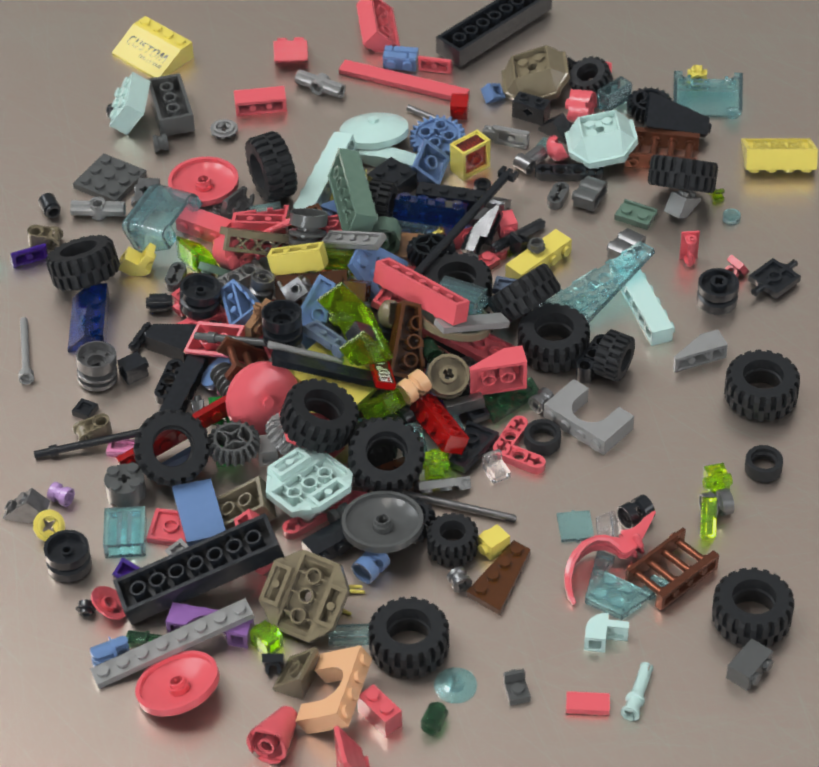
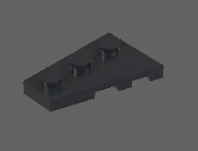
[448,420,499,473]

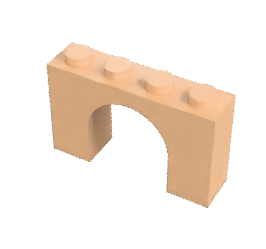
[295,645,372,734]

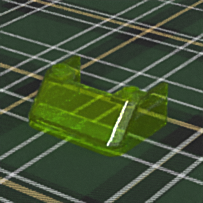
[317,282,393,366]

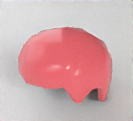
[546,135,569,161]

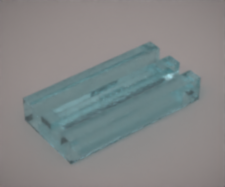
[329,624,369,646]

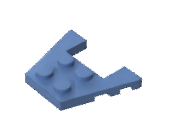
[348,247,408,298]

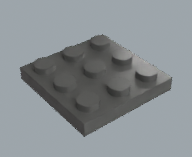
[73,153,147,201]

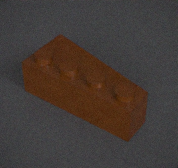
[387,300,425,379]

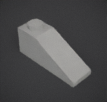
[673,329,728,372]

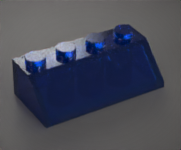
[393,192,469,228]
[68,283,110,352]

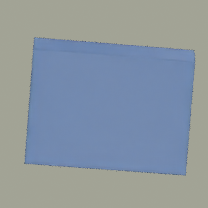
[412,138,450,184]

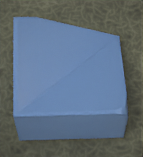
[480,83,506,103]

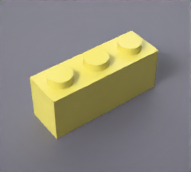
[267,241,329,276]

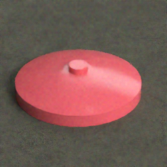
[168,156,239,207]
[226,361,298,435]
[135,650,220,716]

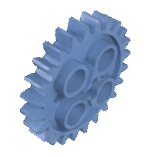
[409,115,465,157]

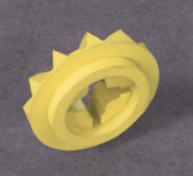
[33,510,65,542]

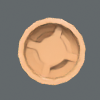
[395,369,432,405]

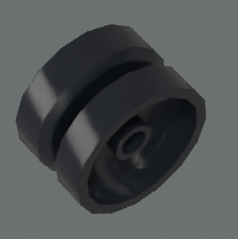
[697,268,739,315]
[179,273,221,319]
[44,530,92,583]

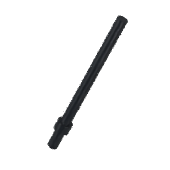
[34,429,139,459]

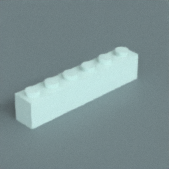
[293,131,357,209]
[611,254,675,346]

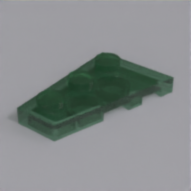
[483,377,539,424]

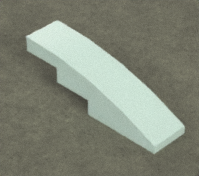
[355,147,417,169]

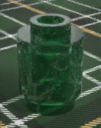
[421,702,448,735]

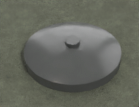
[342,491,424,553]

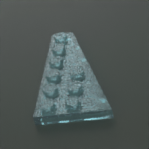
[542,241,655,323]

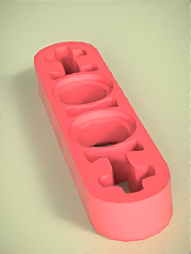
[282,494,349,540]

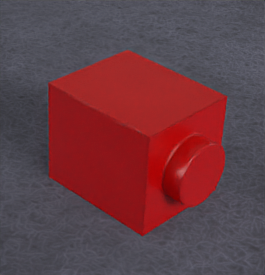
[450,93,469,120]

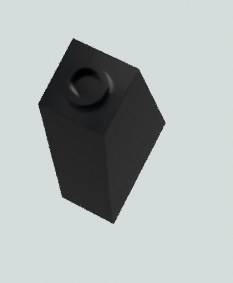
[644,92,712,138]

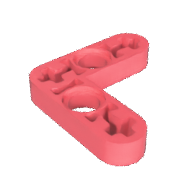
[493,416,546,474]

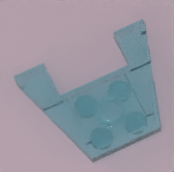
[585,551,669,620]

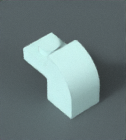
[584,613,629,652]

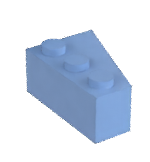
[221,279,261,325]

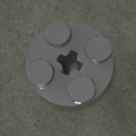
[104,463,146,509]

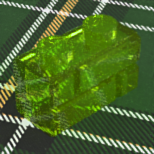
[360,388,406,419]

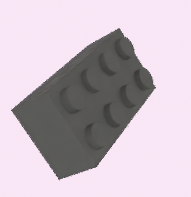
[147,73,195,136]

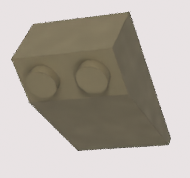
[217,476,277,530]

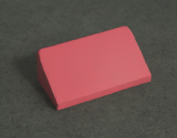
[418,56,453,74]

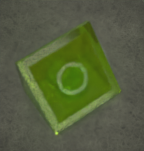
[176,236,218,273]

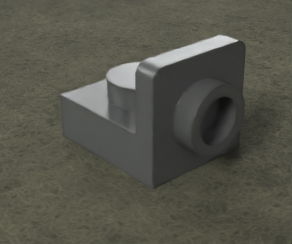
[503,669,531,706]

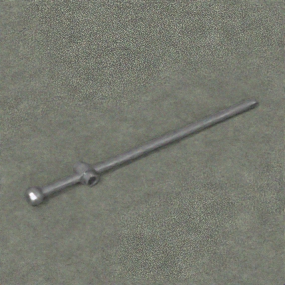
[352,478,517,522]

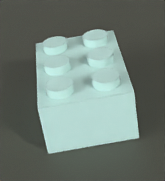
[109,72,151,135]

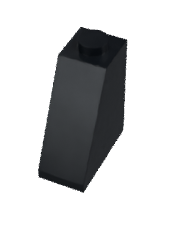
[143,324,197,362]

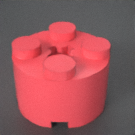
[565,89,597,124]
[212,234,255,271]

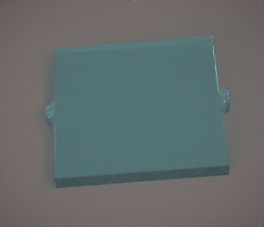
[247,201,282,212]
[556,510,594,543]

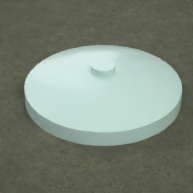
[340,112,409,150]

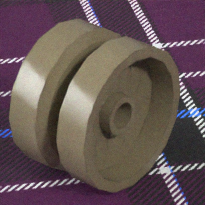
[426,353,470,401]

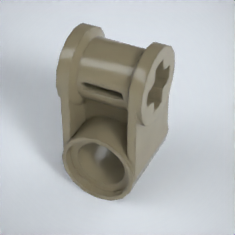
[27,225,63,250]
[73,413,112,441]

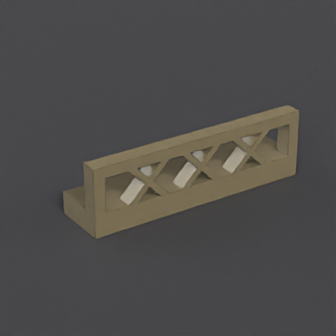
[220,226,292,255]

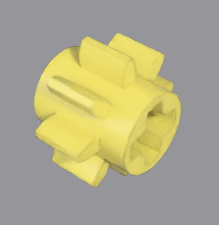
[687,65,707,85]

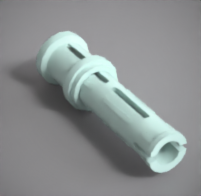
[621,662,654,721]

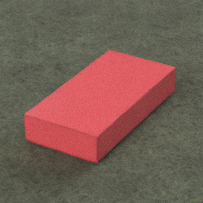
[566,691,610,715]

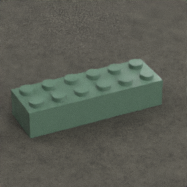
[328,148,378,232]

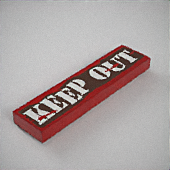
[366,350,396,391]

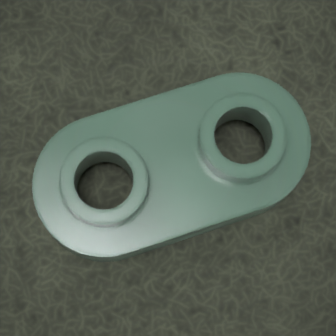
[198,261,232,278]

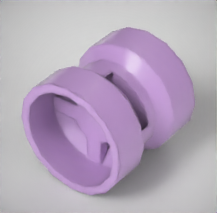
[47,482,75,507]

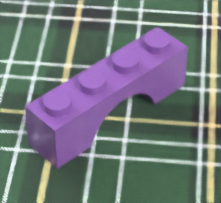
[165,602,255,649]

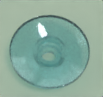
[434,667,477,703]

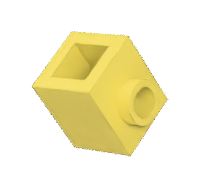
[478,524,510,561]

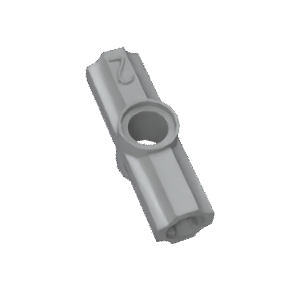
[295,69,346,99]
[70,197,126,220]

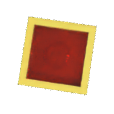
[450,129,491,181]

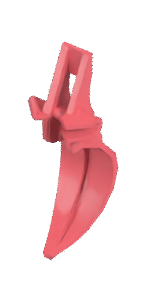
[564,511,656,606]

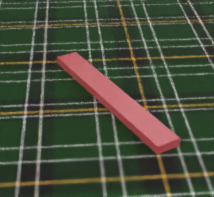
[339,59,470,101]

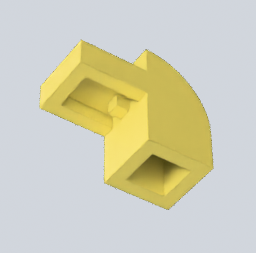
[119,243,156,277]

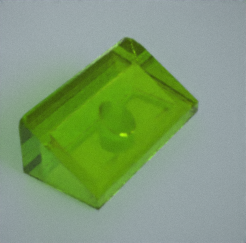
[700,497,717,540]

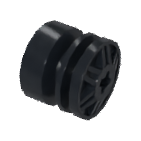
[261,299,303,347]

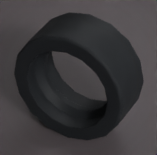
[524,419,561,456]
[745,445,783,483]

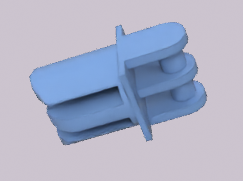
[90,636,130,667]

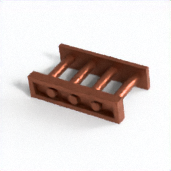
[625,126,700,169]
[216,336,269,381]
[625,528,719,611]

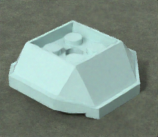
[565,110,639,169]
[266,447,354,521]

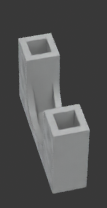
[543,379,634,455]

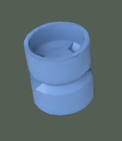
[352,551,390,584]

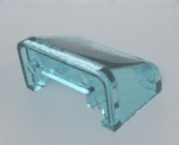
[672,71,743,119]
[122,184,202,253]

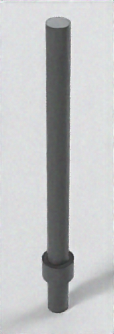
[194,331,301,348]

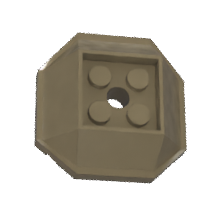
[501,45,571,101]
[258,549,350,643]

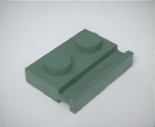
[614,199,658,230]

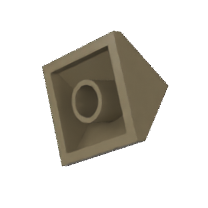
[272,647,319,700]

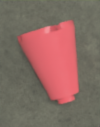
[247,706,298,764]

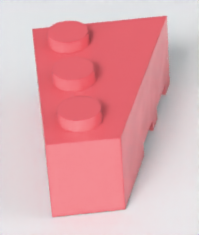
[231,205,289,243]

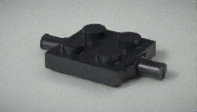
[748,258,801,299]

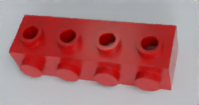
[410,393,470,455]

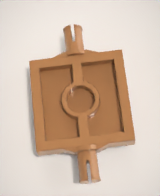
[245,298,271,346]

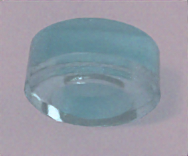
[722,209,741,225]

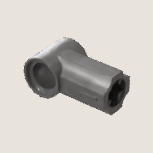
[513,145,548,175]

